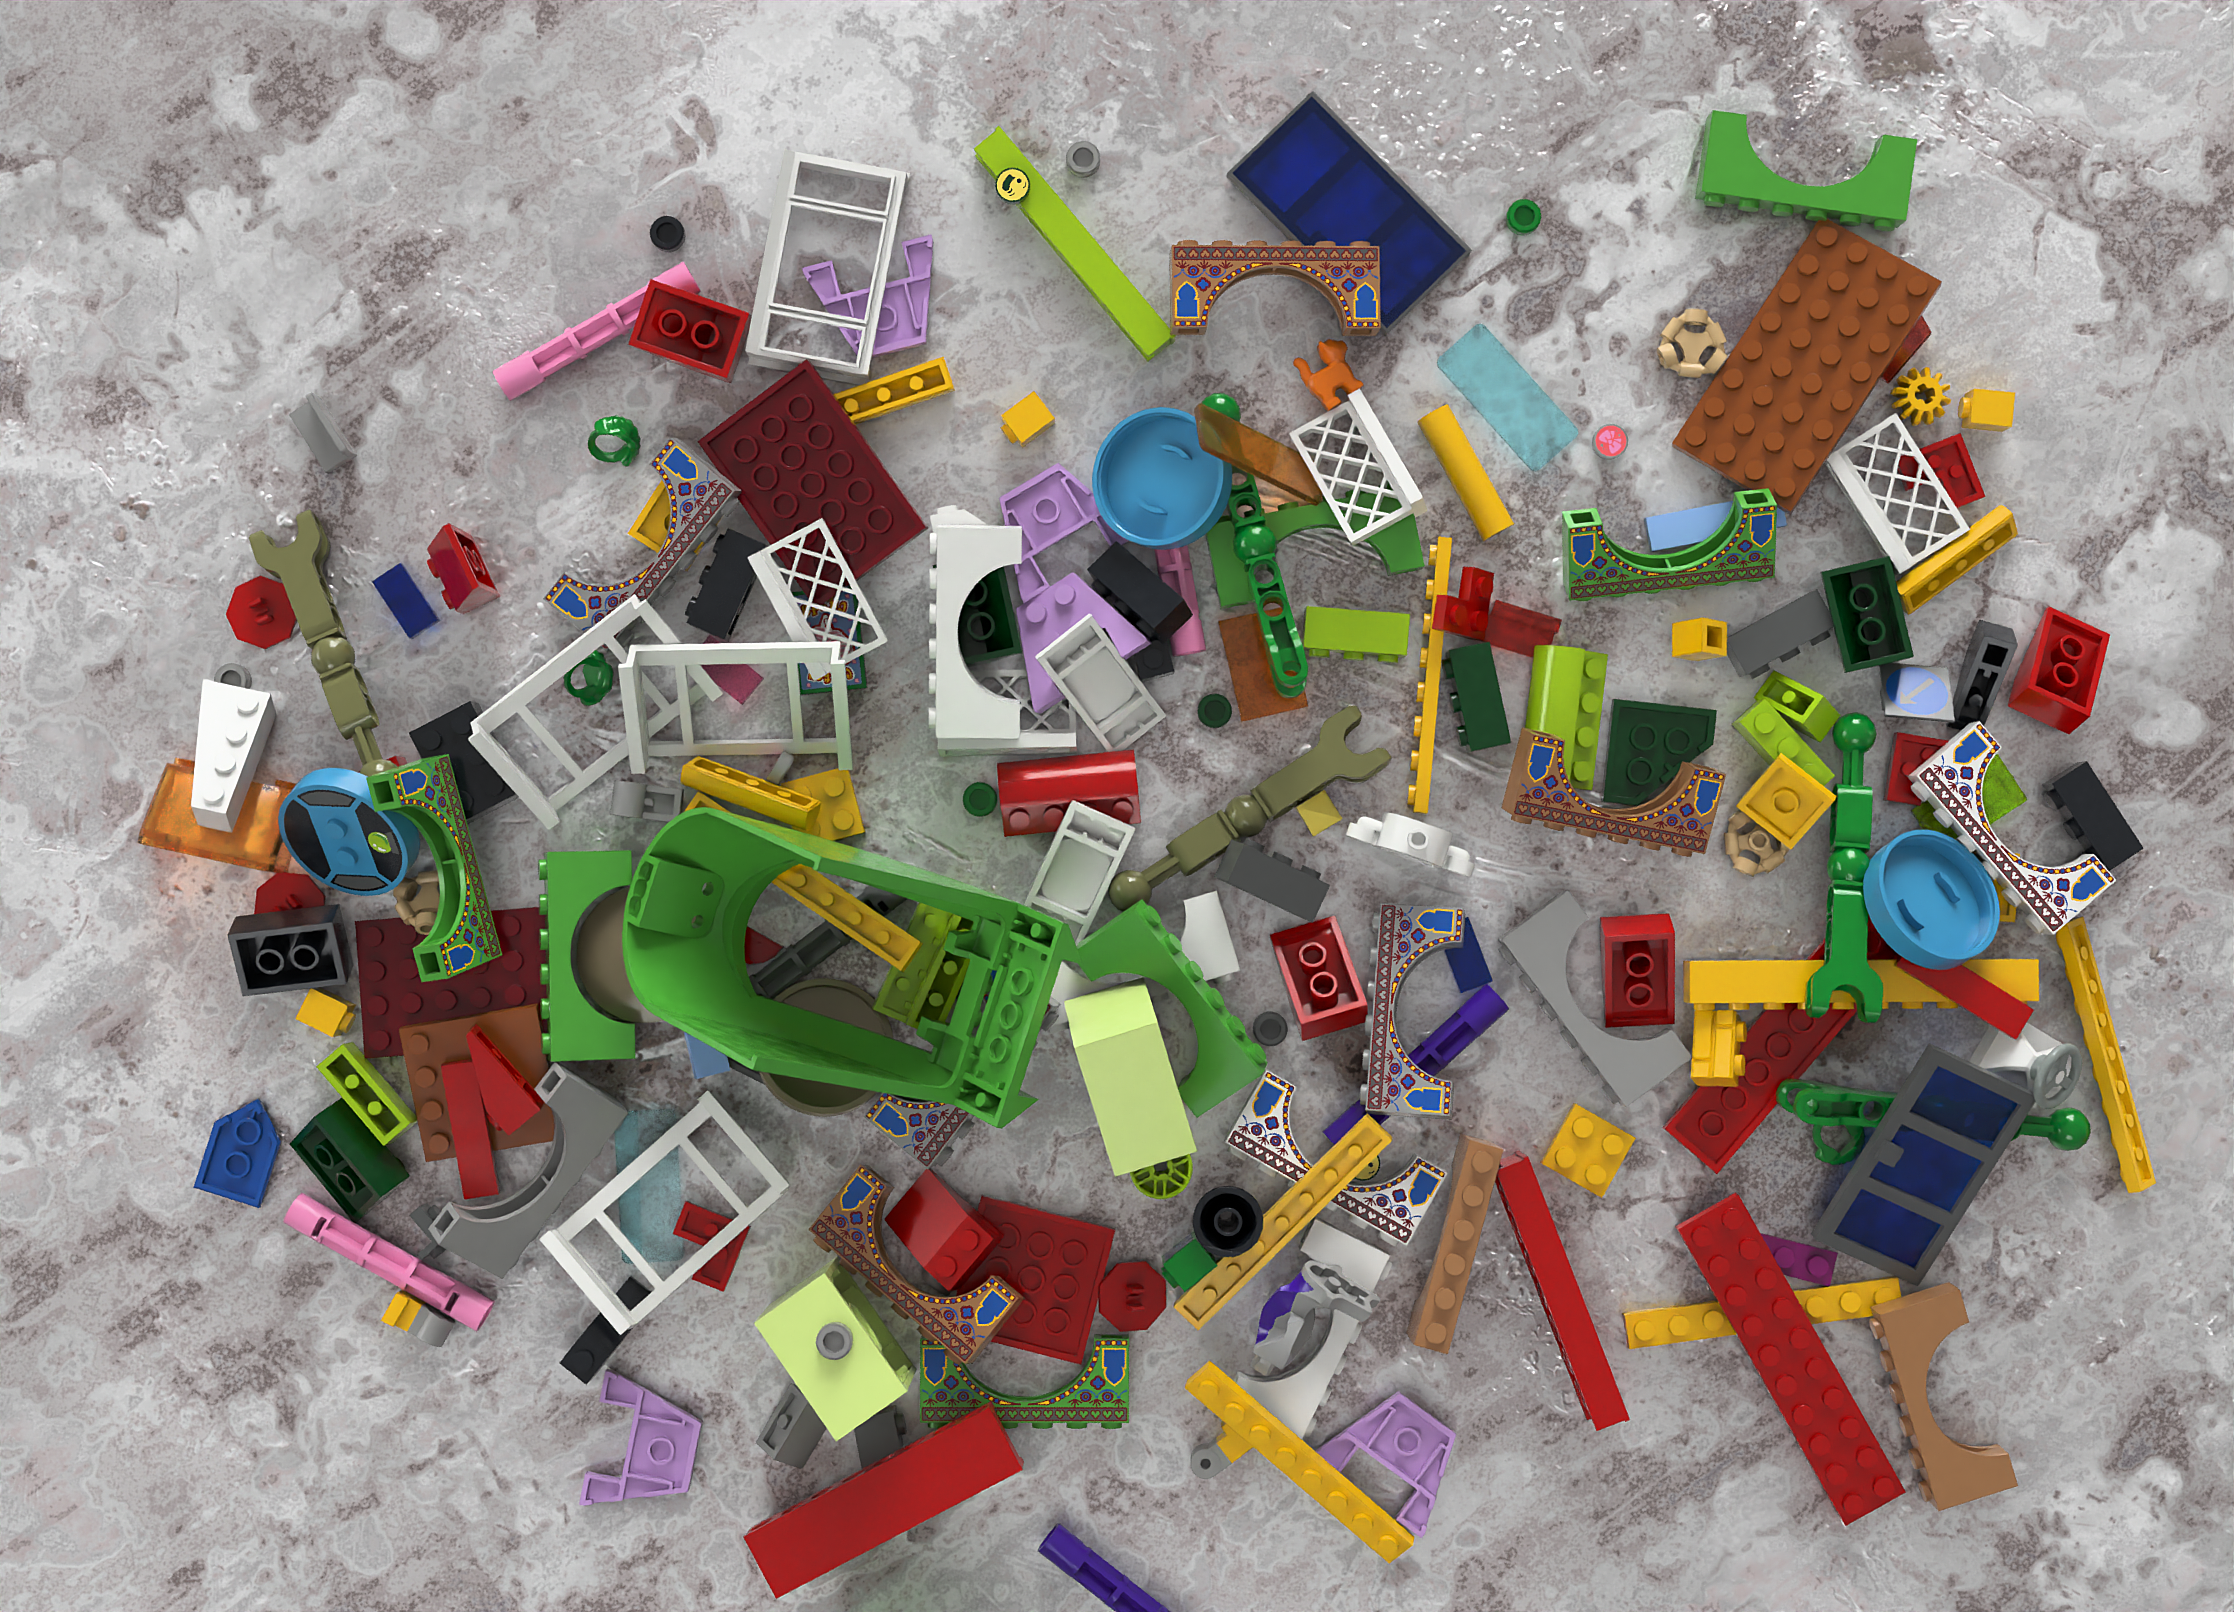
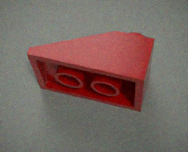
[628,279,752,384]
[427,523,500,614]
[2008,606,2110,734]
[1600,913,1675,1028]
[1270,915,1368,1041]
[884,1168,1004,1291]

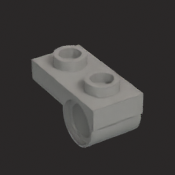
[610,780,684,822]

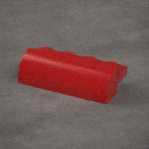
[997,750,1141,837]

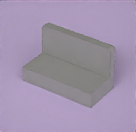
[289,392,357,474]
[756,1383,826,1469]

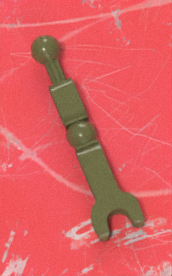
[249,509,397,777]
[1109,706,1392,912]

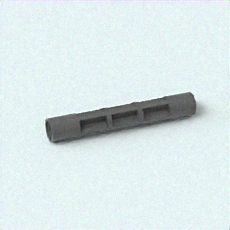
[749,886,908,999]

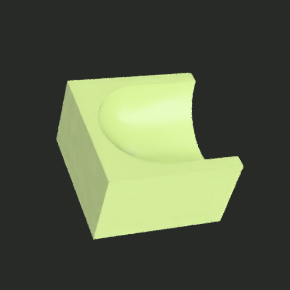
[1064,977,1197,1177]
[754,1256,916,1441]

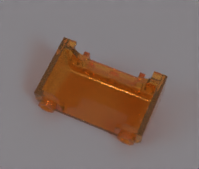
[137,757,296,873]

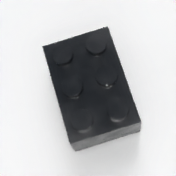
[409,701,519,825]
[227,904,354,997]

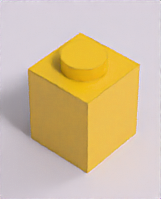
[1958,388,2015,432]
[1000,391,1055,448]
[1672,617,1727,661]
[295,987,356,1037]

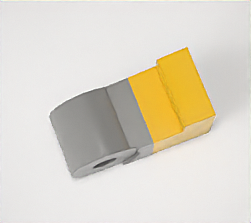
[381,1290,456,1347]
[1191,1421,1253,1479]

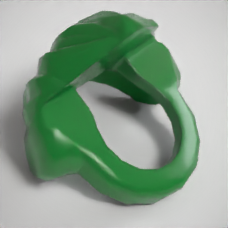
[588,415,641,467]
[563,650,614,706]
[1812,1124,1866,1165]

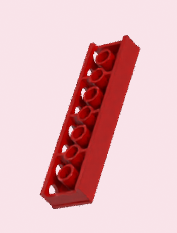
[1495,1151,1630,1431]
[743,1401,1024,1599]

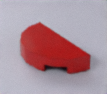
[744,926,784,964]

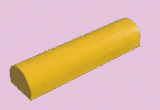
[834,357,955,425]
[1417,404,1514,542]
[1896,505,2018,615]
[680,756,821,831]

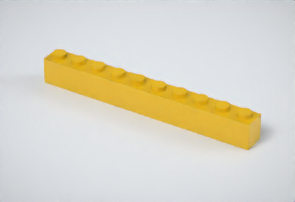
[1683,959,2039,1010]

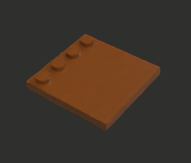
[399,1004,555,1162]

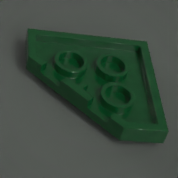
[1601,699,1717,806]

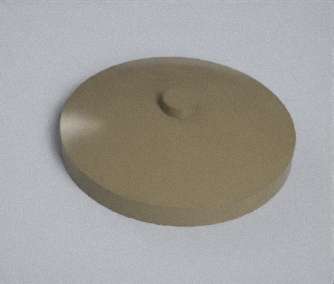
[577,887,696,1023]
[759,978,893,1117]

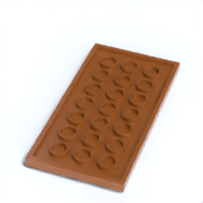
[1672,219,1942,515]

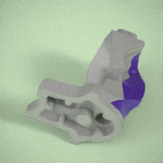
[1250,1261,1380,1376]

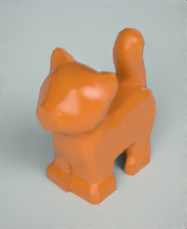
[1293,339,1364,412]

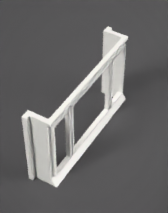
[745,149,910,386]
[468,594,723,830]
[618,641,853,774]
[539,1090,790,1335]

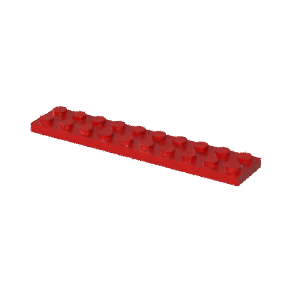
[1662,914,1899,1174]
[1675,1192,1906,1526]

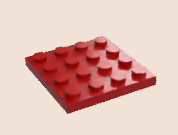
[956,1195,1115,1365]

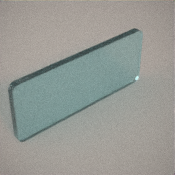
[1437,324,1578,472]
[614,1108,685,1264]

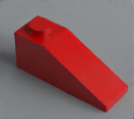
[466,1024,544,1136]

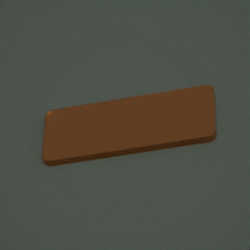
[1194,403,1323,506]

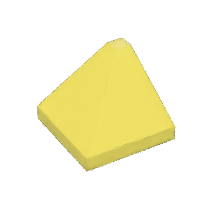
[1295,790,1342,837]

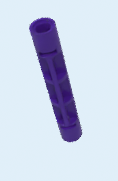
[1322,984,1509,1145]
[1038,1523,1170,1612]

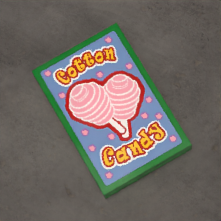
[792,586,868,695]

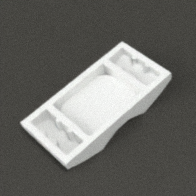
[1035,613,1166,752]
[1023,800,1135,946]

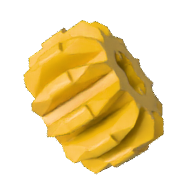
[1890,367,1951,426]

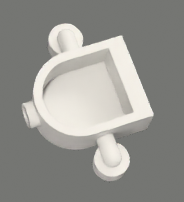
[1346,812,1475,878]

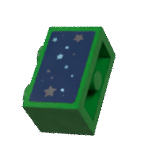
[1161,1231,1218,1292]

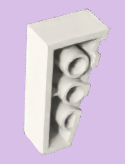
[191,679,277,833]

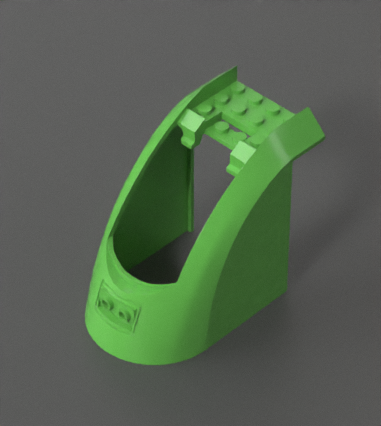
[622,807,1083,1129]

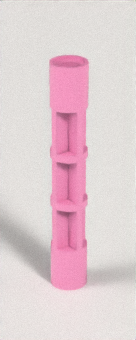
[493,262,701,401]
[1154,545,1206,656]
[283,1193,495,1332]

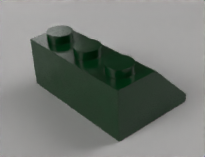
[1820,556,1914,673]
[933,564,1022,667]
[290,1098,410,1223]

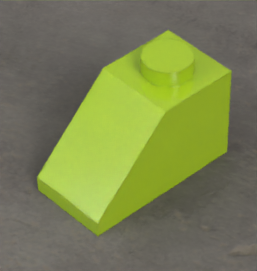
[1754,670,1841,743]

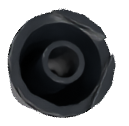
[1193,1186,1263,1257]

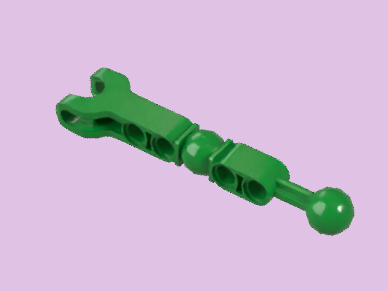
[1197,393,1308,698]
[1805,712,1883,1023]
[1776,1079,2091,1151]

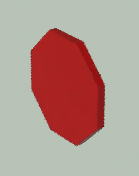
[226,576,297,649]
[254,872,326,914]
[1098,1260,1166,1332]

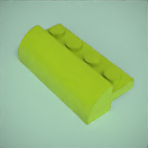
[1525,645,1608,791]
[872,902,974,1029]

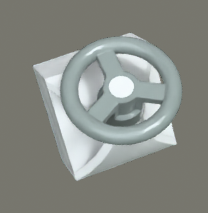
[1969,1023,2082,1109]

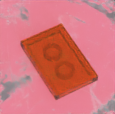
[1218,607,1308,722]

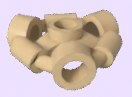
[1657,309,1728,378]
[1724,810,1794,877]
[393,870,440,935]

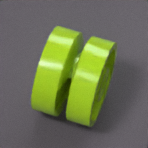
[1130,1154,1193,1199]

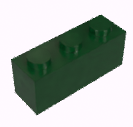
[1442,642,1511,753]

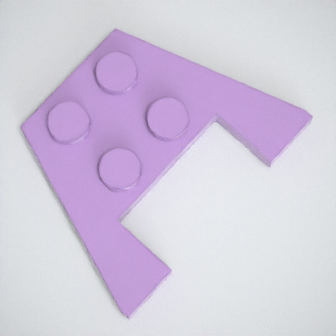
[802,235,933,358]
[999,463,1130,603]
[1016,572,1152,714]
[579,1369,703,1506]
[1315,1391,1456,1538]

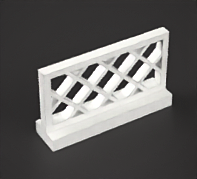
[1289,388,1427,546]
[1825,413,1970,575]
[748,518,888,681]
[938,670,1077,757]

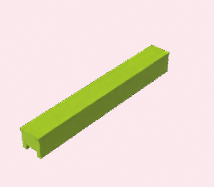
[974,126,1176,362]

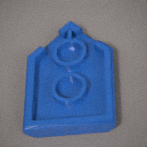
[193,1099,282,1208]

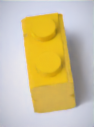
[1691,1010,1747,1087]

